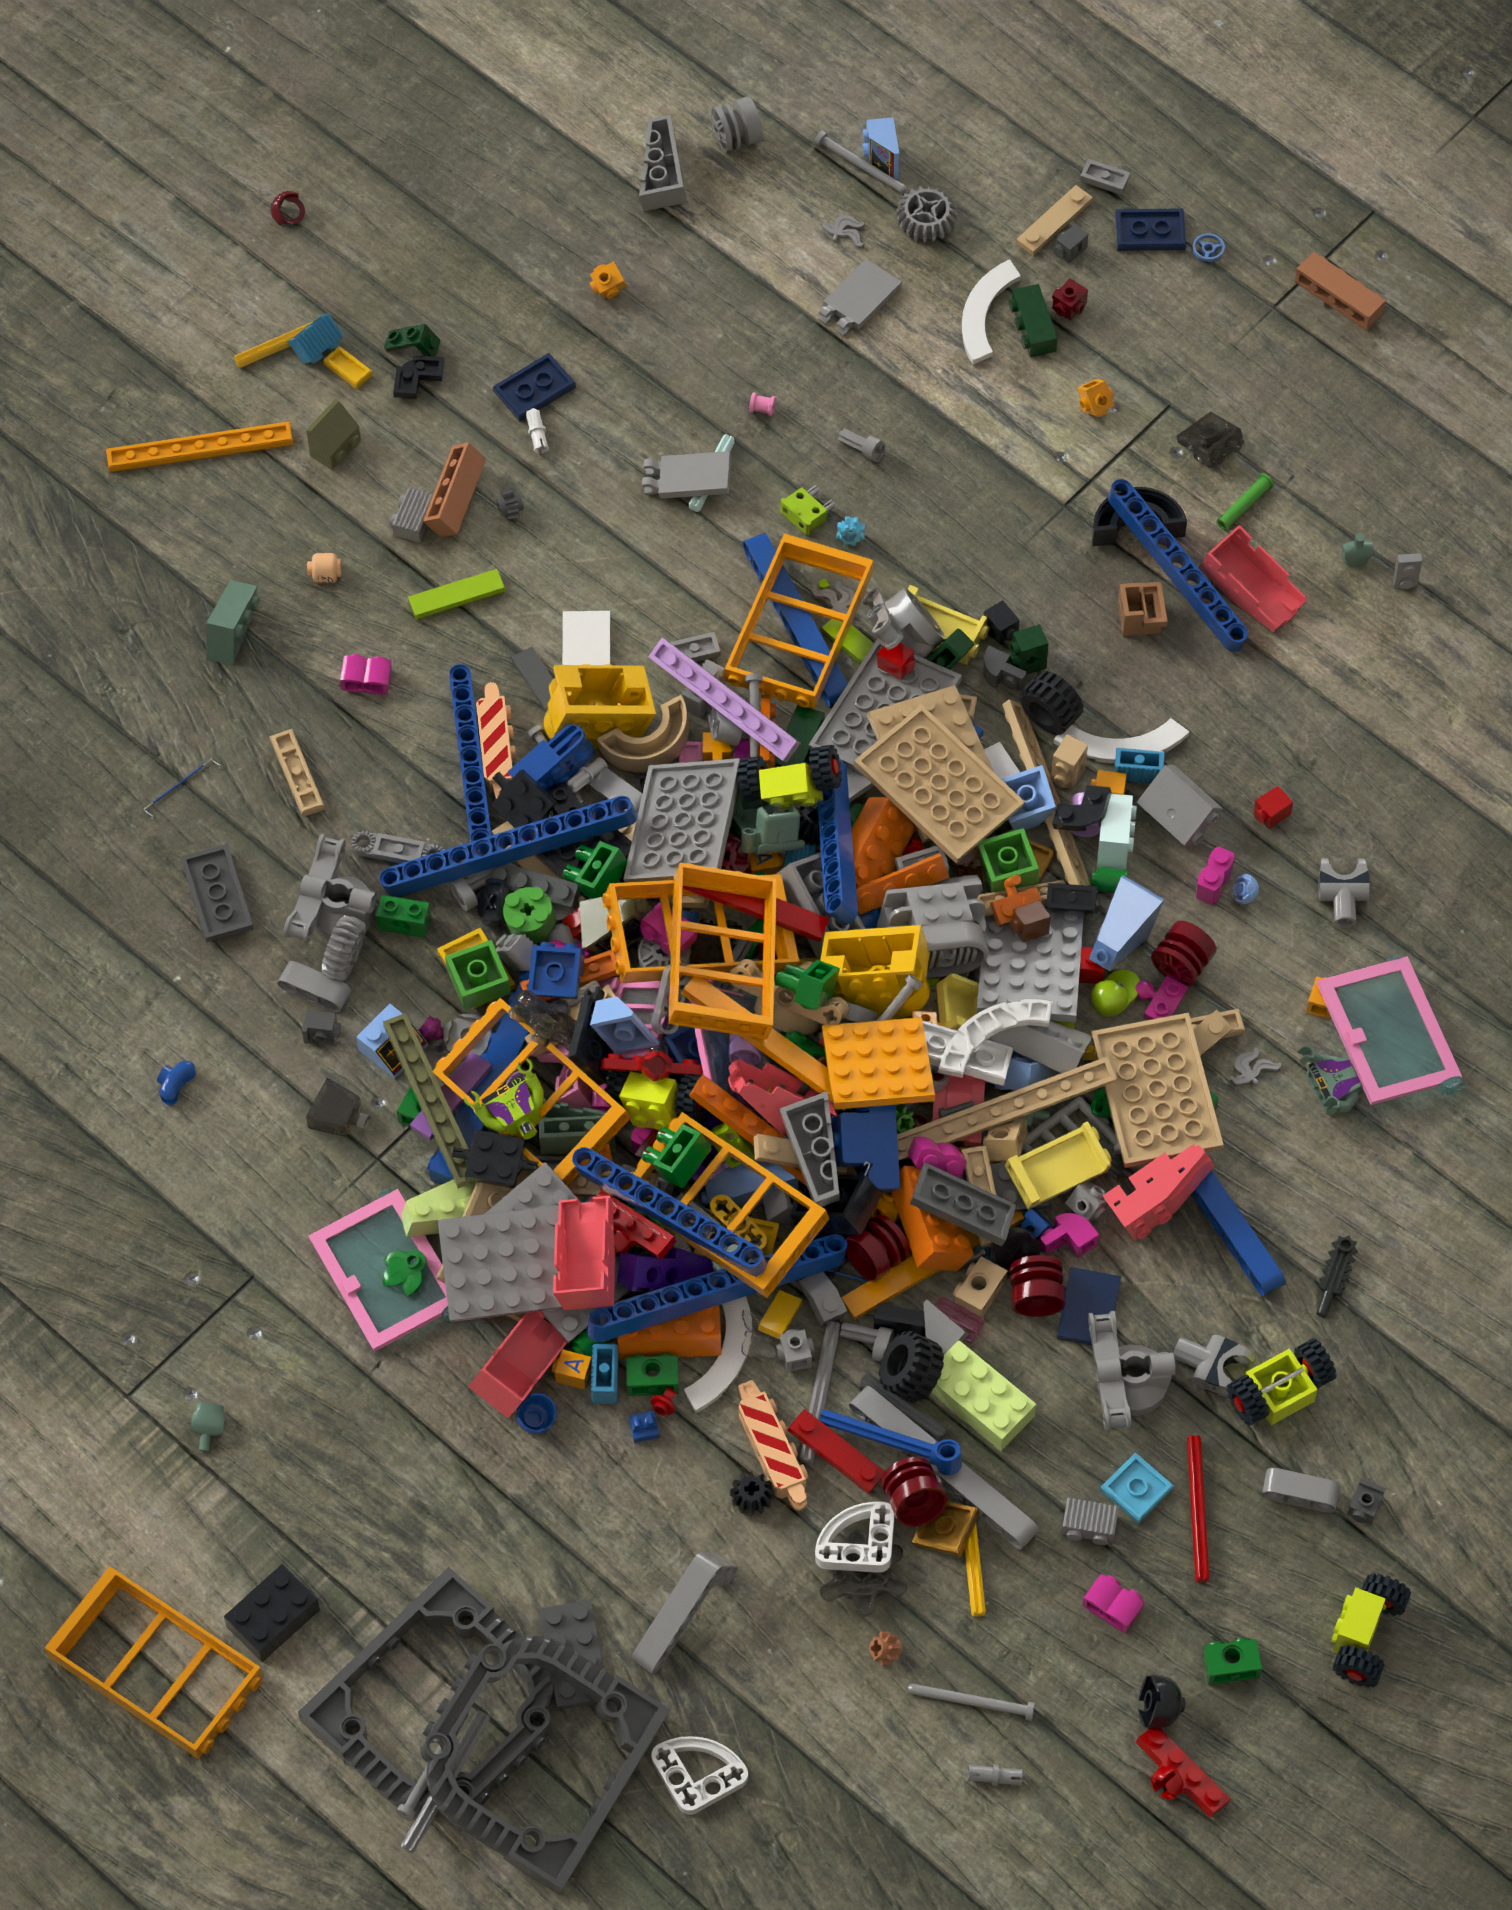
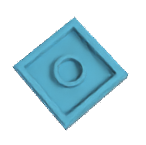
[1100,1452,1174,1524]

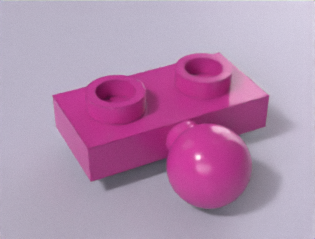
[1136,976,1188,1020]

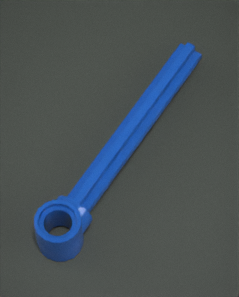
[820,1409,962,1475]

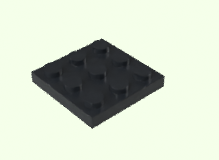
[535,801,632,900]

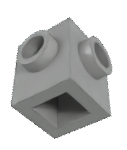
[1065,1181,1109,1222]
[776,1329,814,1372]

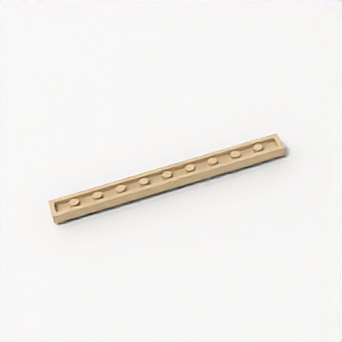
[1002,699,1099,907]
[897,1057,1117,1162]

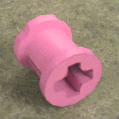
[749,392,776,417]

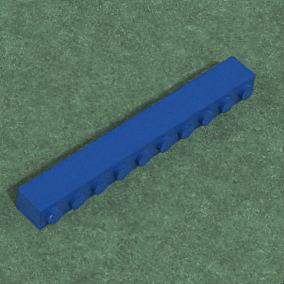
[427,970,549,1185]

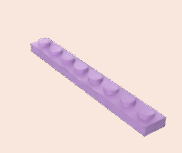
[648,638,801,763]

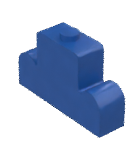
[831,1105,900,1193]

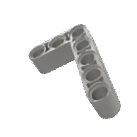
[631,1552,738,1674]

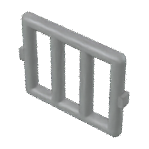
[1022,1097,1121,1195]

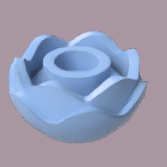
[1233,873,1259,904]

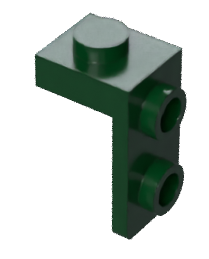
[384,324,441,357]

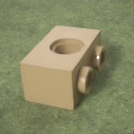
[953,1256,1007,1321]

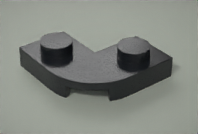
[393,356,445,399]
[1052,785,1112,831]

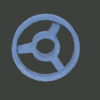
[1193,233,1225,262]

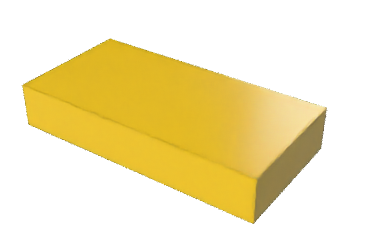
[323,346,373,389]
[758,1290,803,1339]

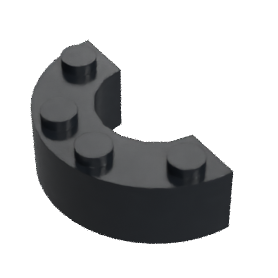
[1092,487,1187,546]

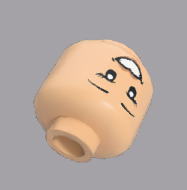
[307,553,342,583]

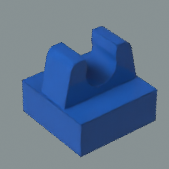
[1021,1208,1055,1240]
[629,1411,659,1443]

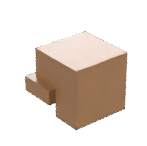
[1118,582,1168,636]

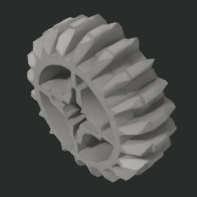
[896,186,958,243]
[321,915,366,982]

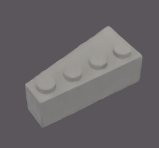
[639,114,687,212]
[988,1002,1092,1073]
[780,1091,840,1207]

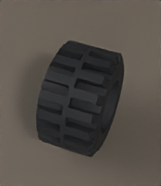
[1019,671,1084,735]
[879,1331,944,1402]

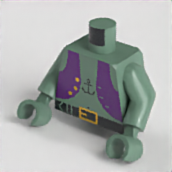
[1297,1045,1362,1116]

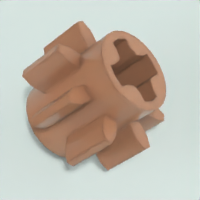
[869,1632,902,1665]

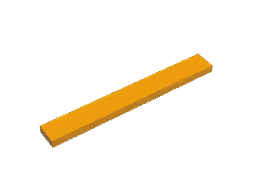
[106,421,294,472]
[681,977,846,1111]
[841,1212,1024,1321]

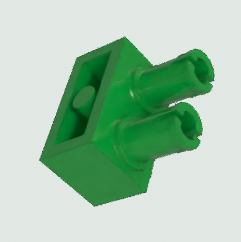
[563,841,627,899]
[774,960,840,1010]
[642,1124,712,1189]

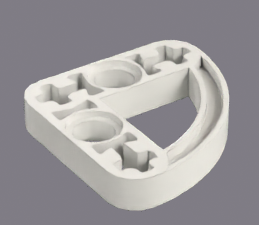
[815,1502,894,1572]
[651,1736,748,1815]

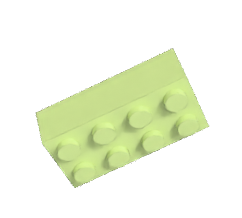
[931,1340,1036,1451]

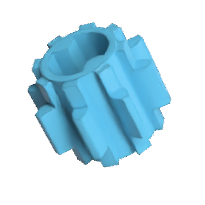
[836,516,865,546]

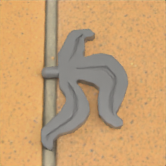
[822,215,864,248]
[812,581,855,614]
[1231,1048,1281,1086]

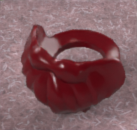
[270,191,305,226]

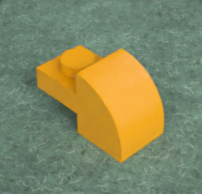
[703,732,732,761]

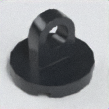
[477,877,513,927]
[989,1227,1040,1275]

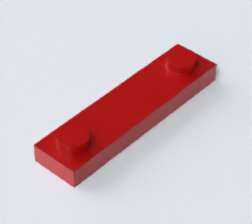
[787,1409,885,1495]

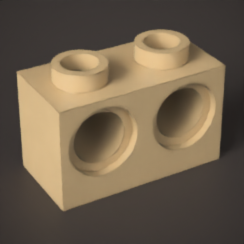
[1051,734,1088,791]
[983,1116,1028,1161]

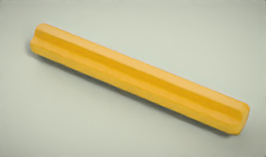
[234,322,312,368]
[964,1523,986,1617]

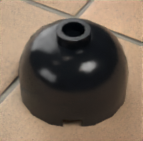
[1138,1674,1186,1728]

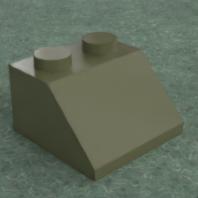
[306,399,361,470]

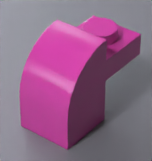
[1039,1213,1099,1258]

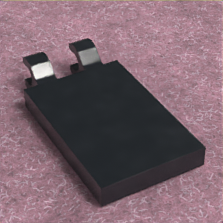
[568,986,613,1085]

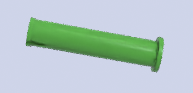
[1216,473,1274,531]

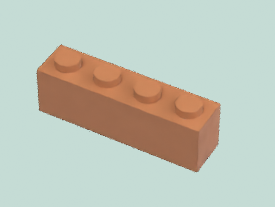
[1295,252,1386,331]
[423,442,486,537]

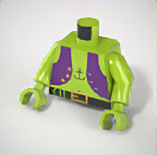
[464,1059,544,1139]

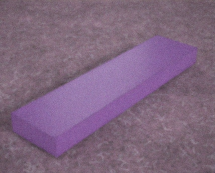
[410,1052,492,1141]

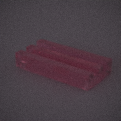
[935,1295,985,1343]

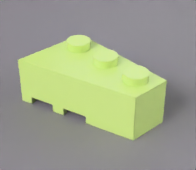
[401,1180,477,1237]

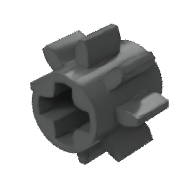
[496,490,524,520]

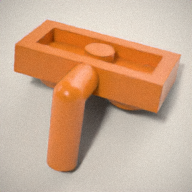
[990,875,1043,926]

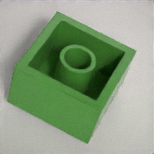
[977,828,1039,893]
[445,940,511,1011]

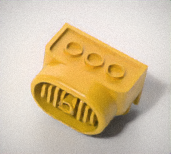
[544,664,656,749]
[820,925,930,1021]

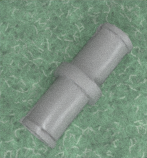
[967,1764,1023,1786]

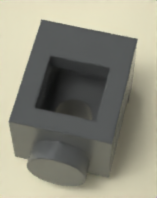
[1053,221,1089,263]
[302,1009,341,1043]
[1347,1478,1385,1524]

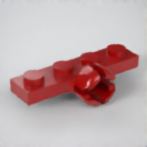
[600,1051,704,1081]
[591,1189,677,1260]
[1135,1728,1231,1818]

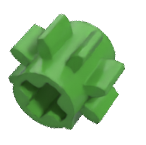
[896,1104,915,1134]

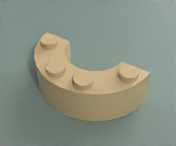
[597,695,689,773]

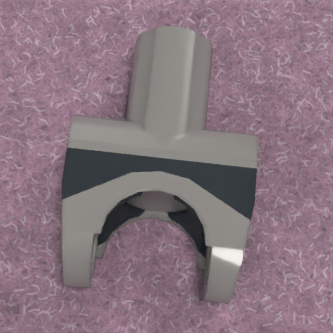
[1318,858,1370,928]
[1173,1335,1255,1398]

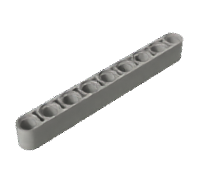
[849,1386,1039,1550]

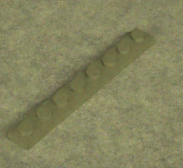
[383,1013,474,1189]

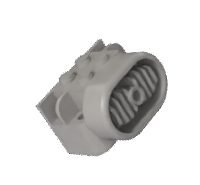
[877,880,989,979]

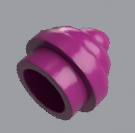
[418,1016,444,1040]

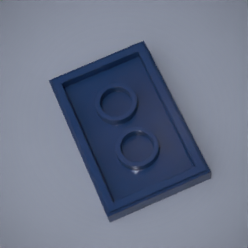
[1115,208,1186,251]
[493,353,576,422]
[1057,1267,1121,1345]

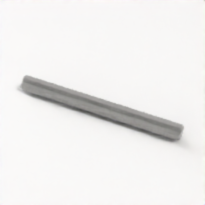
[800,1321,840,1464]
[401,1711,490,1853]

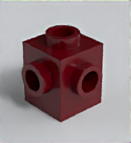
[1052,278,1088,321]

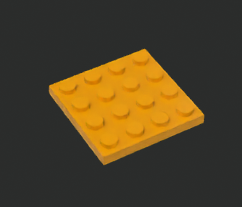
[822,1017,935,1110]

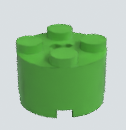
[503,887,557,944]

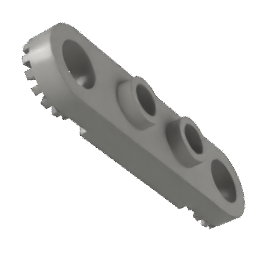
[351,831,445,869]

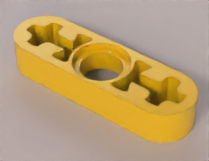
[710,1194,768,1253]

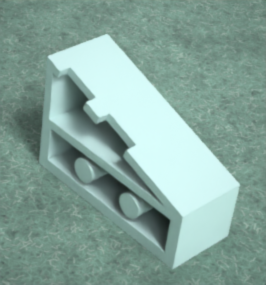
[1096,794,1137,872]

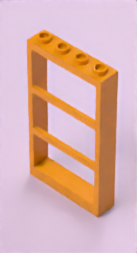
[725,533,873,709]
[668,863,777,1039]
[602,874,799,983]
[432,998,632,1187]
[622,1112,829,1298]
[45,1566,263,1759]

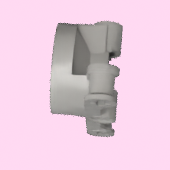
[862,587,946,659]
[283,834,377,943]
[1088,1311,1175,1431]

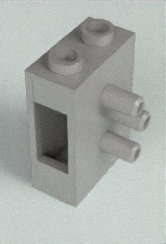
[1137,765,1223,846]

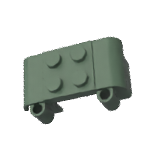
[731,781,805,855]

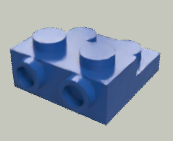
[527,942,585,999]

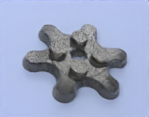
[508,990,577,1051]
[820,1530,907,1617]

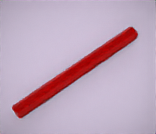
[1187,1435,1210,1583]

